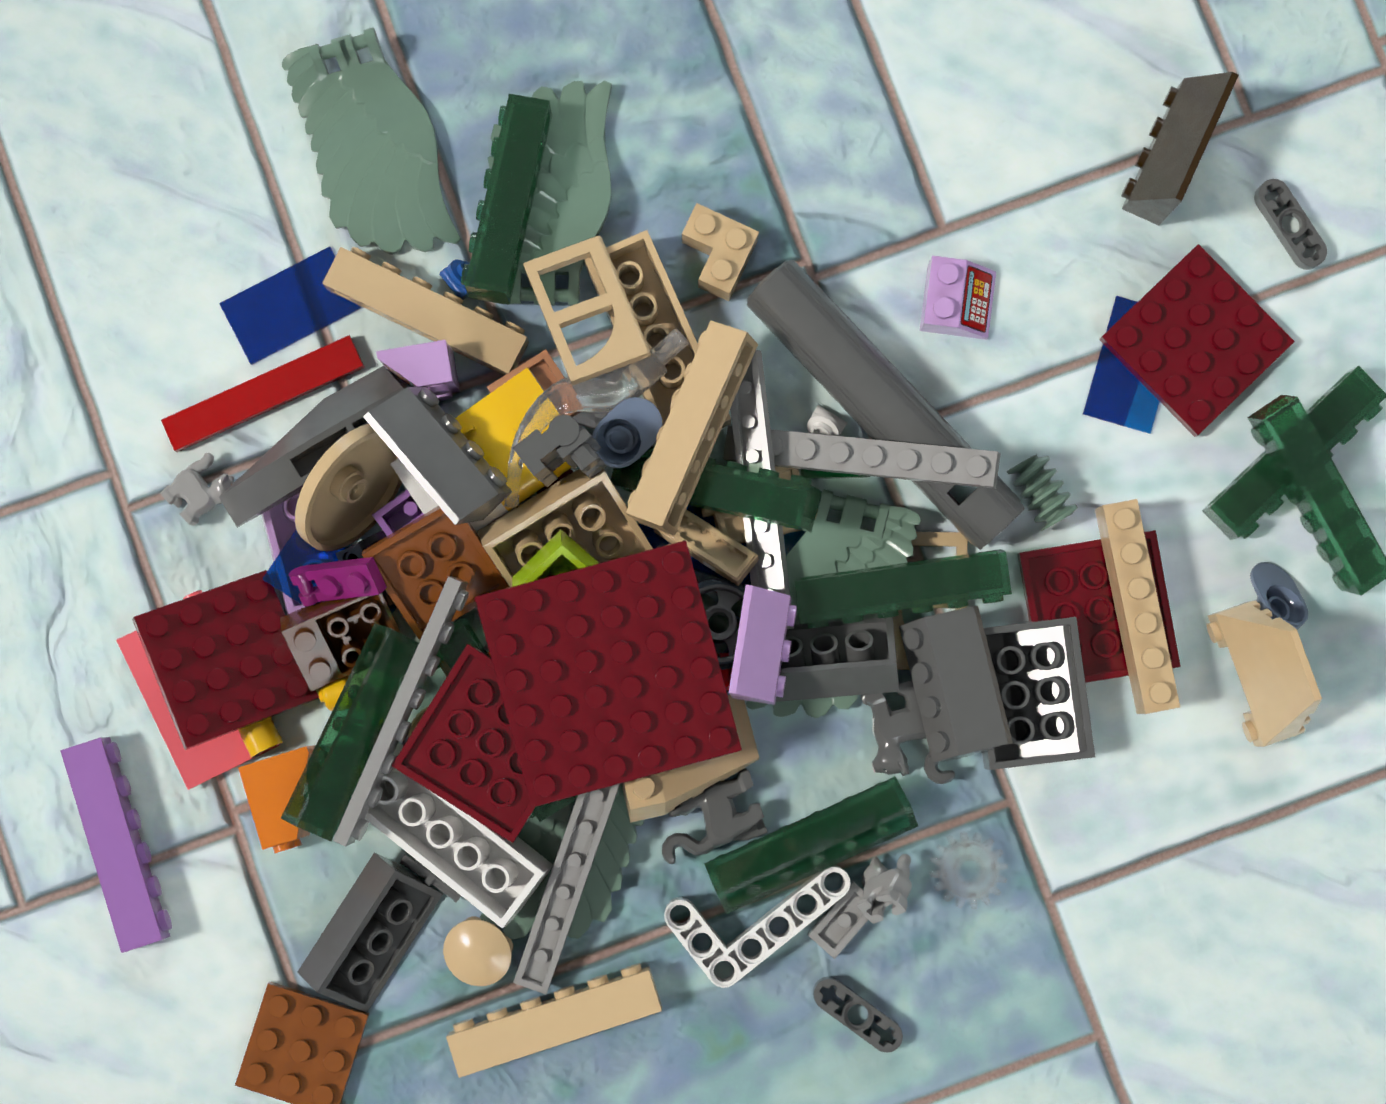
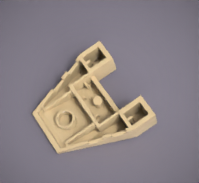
[1207,600,1322,747]
[623,694,759,823]

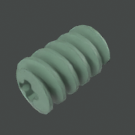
[1006,454,1078,531]

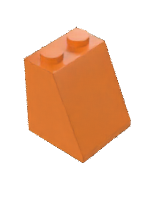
[238,745,321,853]

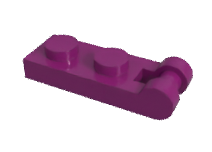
[289,557,387,606]

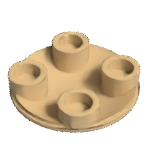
[443,916,513,986]

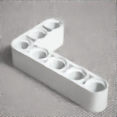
[664,865,850,988]

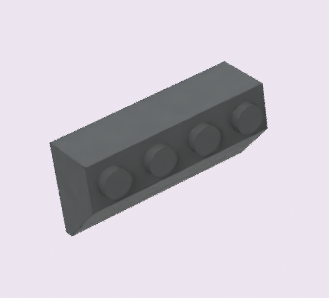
[364,387,512,525]
[899,606,1013,763]
[776,611,899,702]
[297,852,443,1013]

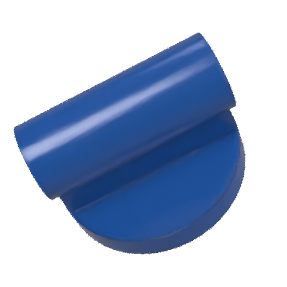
[439,259,479,300]

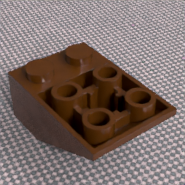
[280,593,408,691]

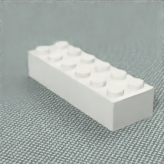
[337,742,554,929]

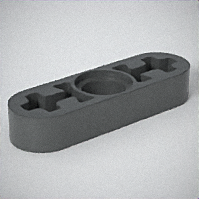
[1254,179,1327,270]
[813,977,903,1053]

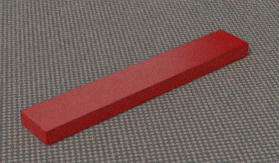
[161,335,365,452]

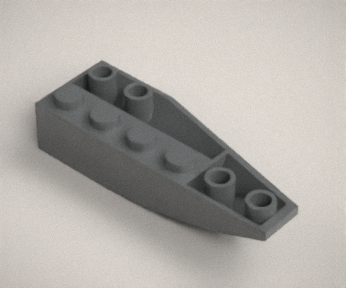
[219,366,404,528]

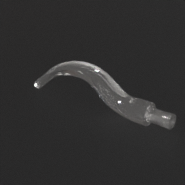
[504,329,689,508]

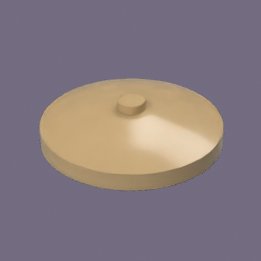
[295,424,402,551]

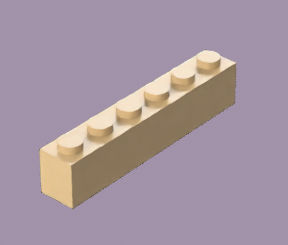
[322,247,529,375]
[626,320,758,536]
[1095,499,1180,714]
[446,963,662,1078]

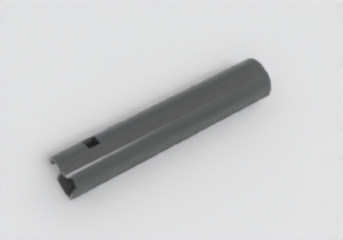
[747,260,1024,550]

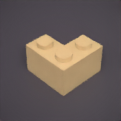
[682,203,759,301]

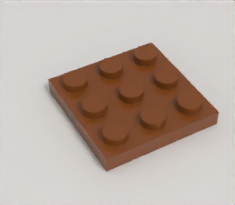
[362,506,510,641]
[235,982,370,1104]

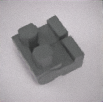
[513,415,607,487]

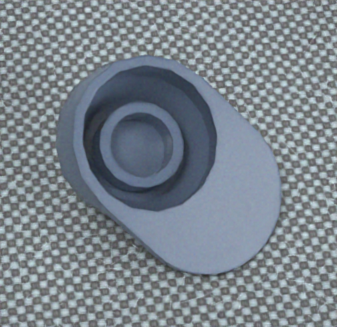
[592,397,663,468]
[1250,562,1308,630]

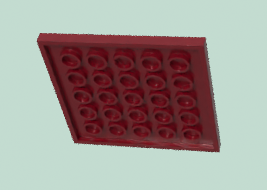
[475,540,742,807]

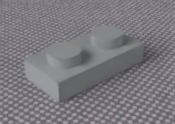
[807,882,868,959]

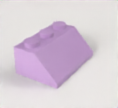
[729,585,797,705]

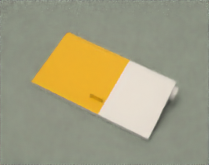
[390,367,571,533]

